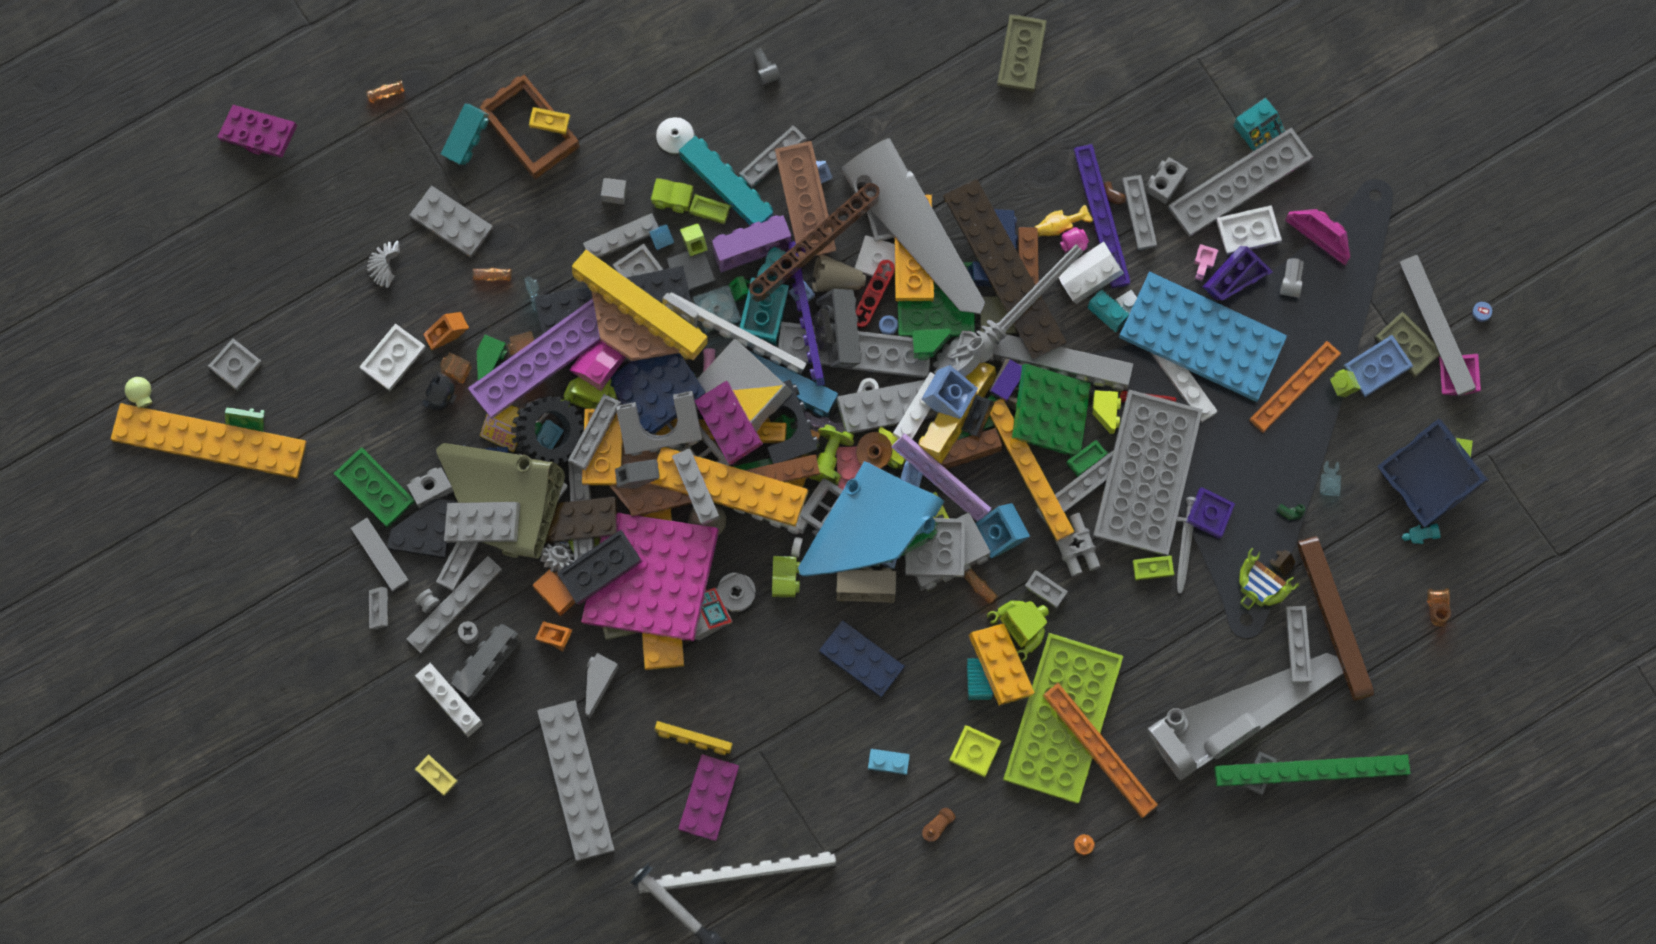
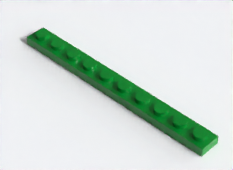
[1214,755,1410,787]

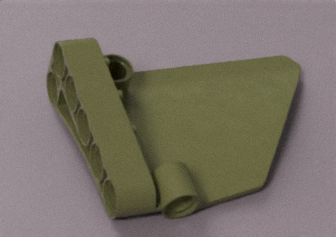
[436,443,565,558]

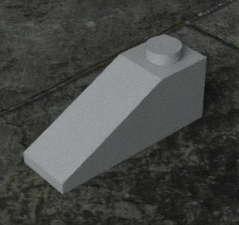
[586,653,619,718]

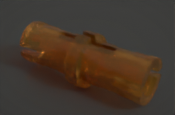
[366,80,405,103]
[473,267,512,282]
[963,568,998,605]

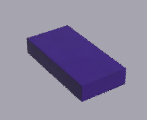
[990,360,1022,402]

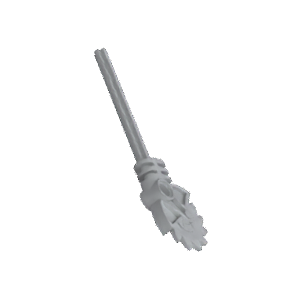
[933,244,1083,377]

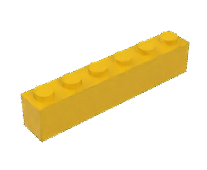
[918,363,997,463]

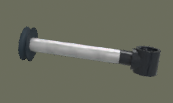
[629,863,727,944]

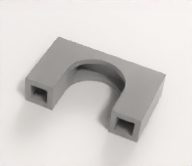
[616,391,702,456]
[903,513,991,591]

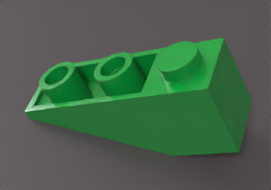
[477,335,508,381]

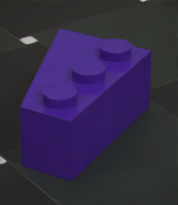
[1203,246,1273,301]

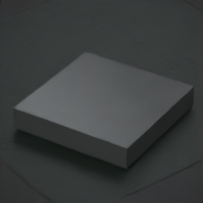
[667,252,715,291]

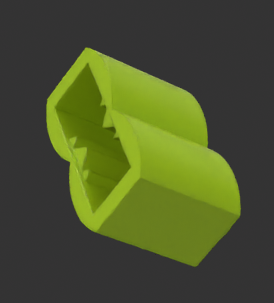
[651,178,694,213]
[772,556,800,597]

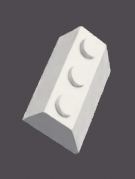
[1059,242,1124,304]

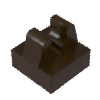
[1270,550,1296,577]

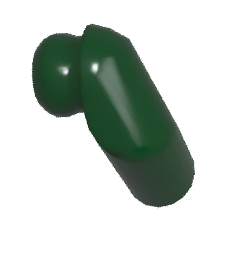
[1276,504,1306,520]

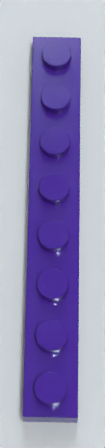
[1073,144,1131,289]
[786,241,825,386]

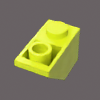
[1092,390,1121,434]

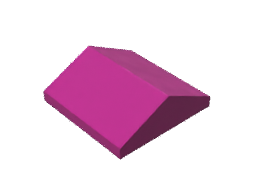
[1440,354,1481,396]

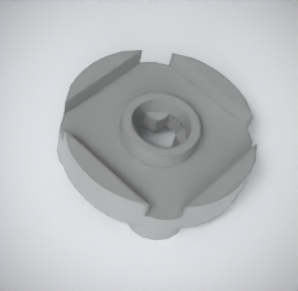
[717,573,755,612]

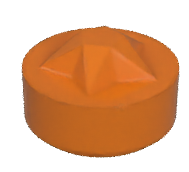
[1074,835,1094,855]

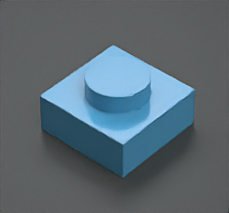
[649,225,674,250]

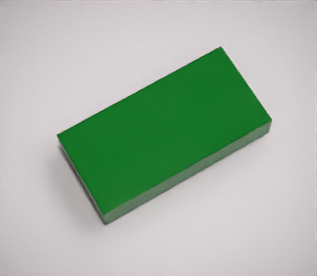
[1066,440,1108,477]

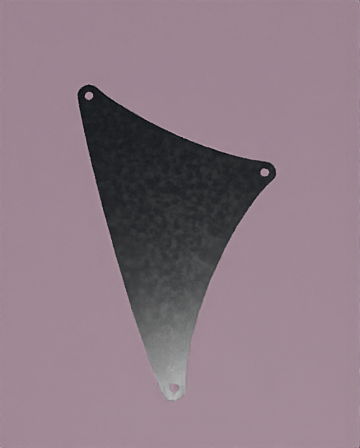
[1086,179,1393,638]

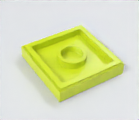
[949,725,1001,777]

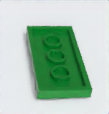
[334,447,415,527]

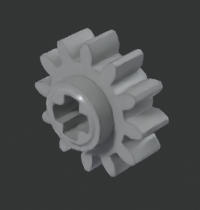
[540,543,574,572]

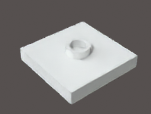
[855,235,895,282]

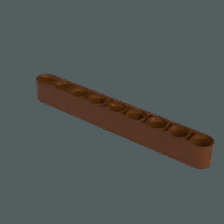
[749,183,880,302]
[1297,536,1374,701]

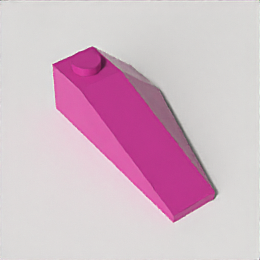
[570,341,626,391]

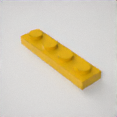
[655,721,733,755]

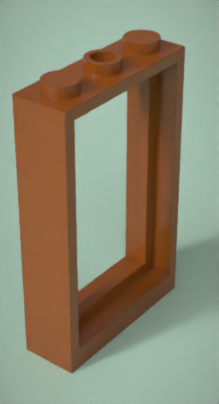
[479,75,580,180]

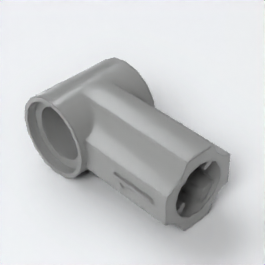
[1280,258,1303,298]

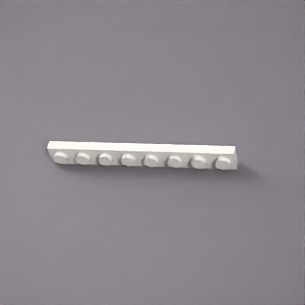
[1115,290,1217,423]
[670,292,806,374]

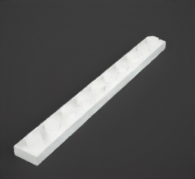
[638,852,836,893]

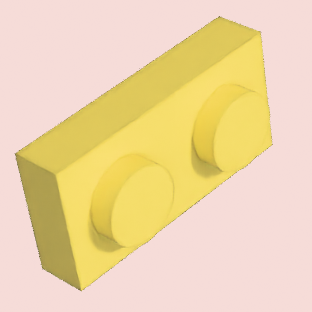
[415,755,458,796]

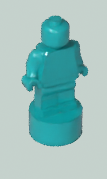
[1402,523,1440,544]

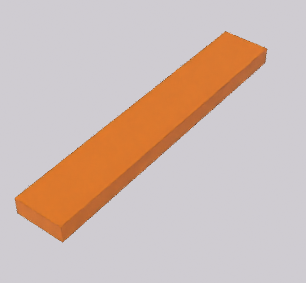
[1249,341,1341,433]

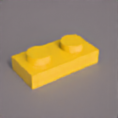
[529,107,570,134]

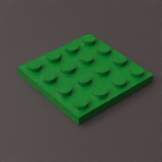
[898,262,975,337]
[1012,364,1091,456]

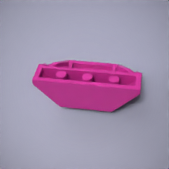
[1285,209,1350,265]

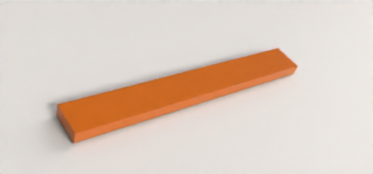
[1042,683,1158,818]

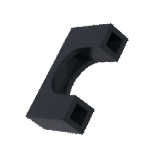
[767,379,820,464]

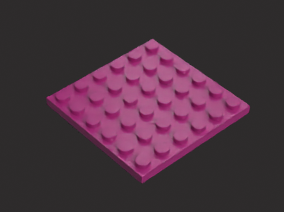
[581,513,719,641]

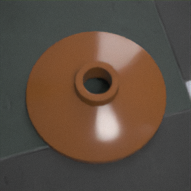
[856,432,892,469]

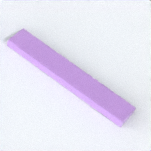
[892,433,991,522]

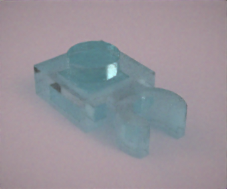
[1320,461,1341,496]

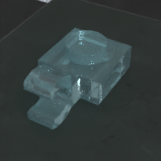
[523,276,539,310]

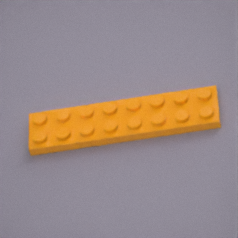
[650,447,808,527]

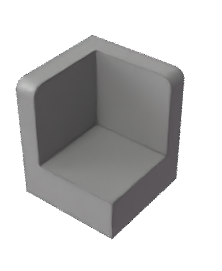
[601,178,627,205]

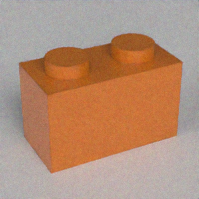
[533,569,576,616]

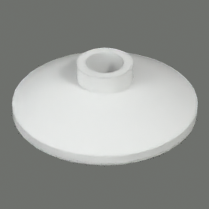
[656,118,694,154]

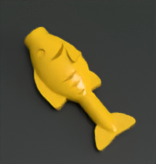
[1035,205,1093,237]

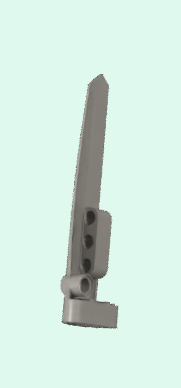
[841,138,985,314]
[1147,653,1343,780]

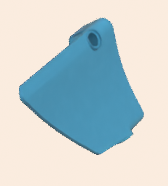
[798,461,944,576]

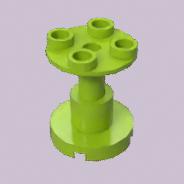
[809,425,854,486]

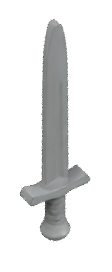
[1176,497,1195,594]

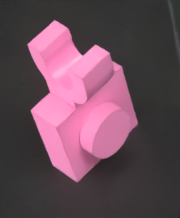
[1194,244,1218,281]

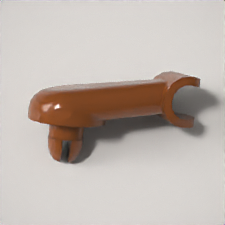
[922,808,955,842]

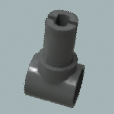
[753,49,781,86]

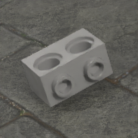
[1147,157,1188,204]

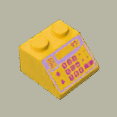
[480,405,519,453]

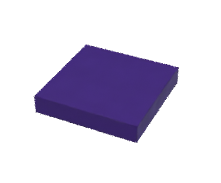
[1186,487,1235,539]

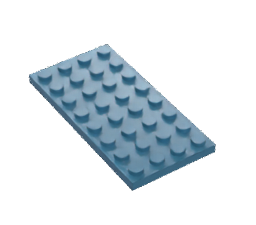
[1119,271,1287,402]

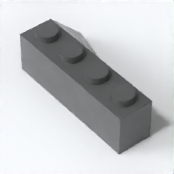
[816,289,861,368]
[451,624,521,701]

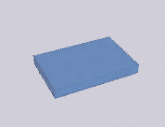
[1344,335,1413,397]

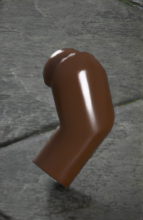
[1103,181,1126,205]

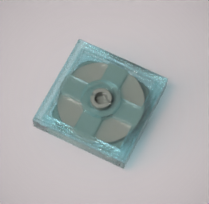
[693,285,741,333]

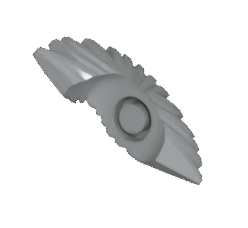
[367,241,400,288]

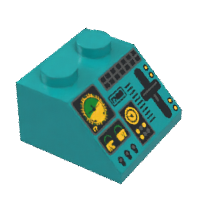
[1234,98,1285,151]

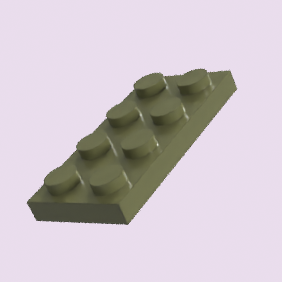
[997,14,1046,91]

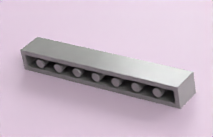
[988,335,1133,391]

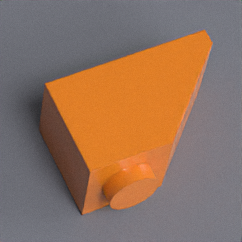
[423,312,469,350]

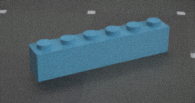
[749,351,838,418]

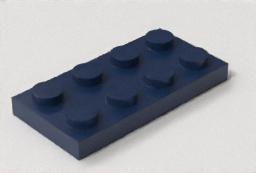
[819,620,905,698]

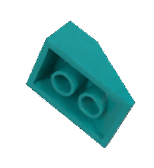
[740,278,789,345]

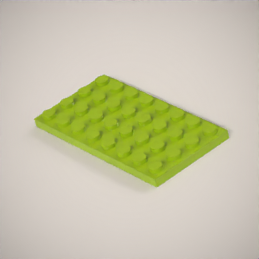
[1003,633,1123,804]

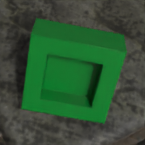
[728,276,750,302]

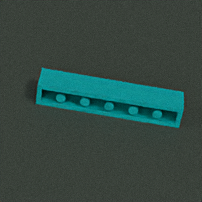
[679,136,773,225]

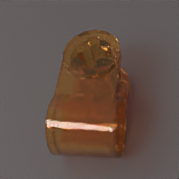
[1427,588,1451,627]

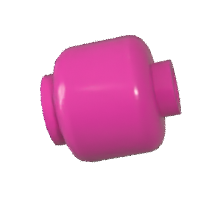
[1060,228,1089,253]

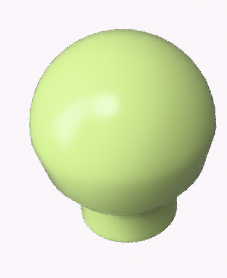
[125,377,152,409]

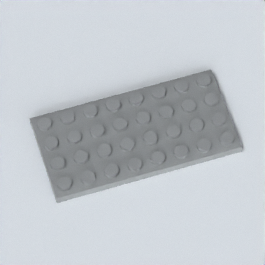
[1093,390,1203,556]

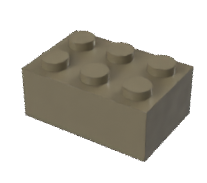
[837,567,896,603]

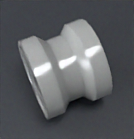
[415,589,440,613]
[458,621,479,644]

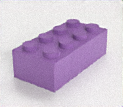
[712,216,791,272]

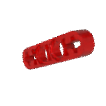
[856,259,895,328]

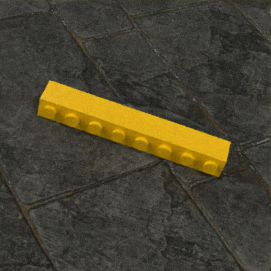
[572,250,707,360]

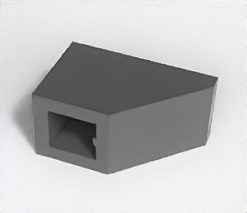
[615,459,660,489]

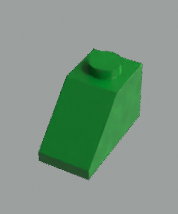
[912,328,951,360]

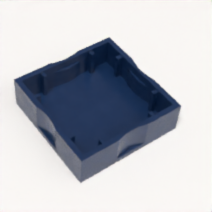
[1377,419,1489,527]

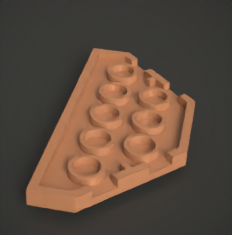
[591,291,679,361]

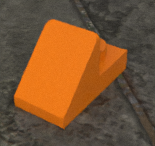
[535,622,572,652]

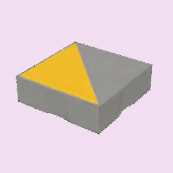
[695,339,793,432]

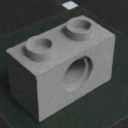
[407,467,454,509]

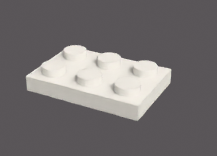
[1216,206,1281,255]
[360,324,426,391]

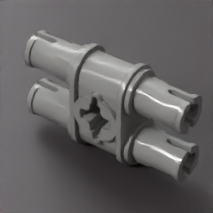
[1055,513,1100,577]

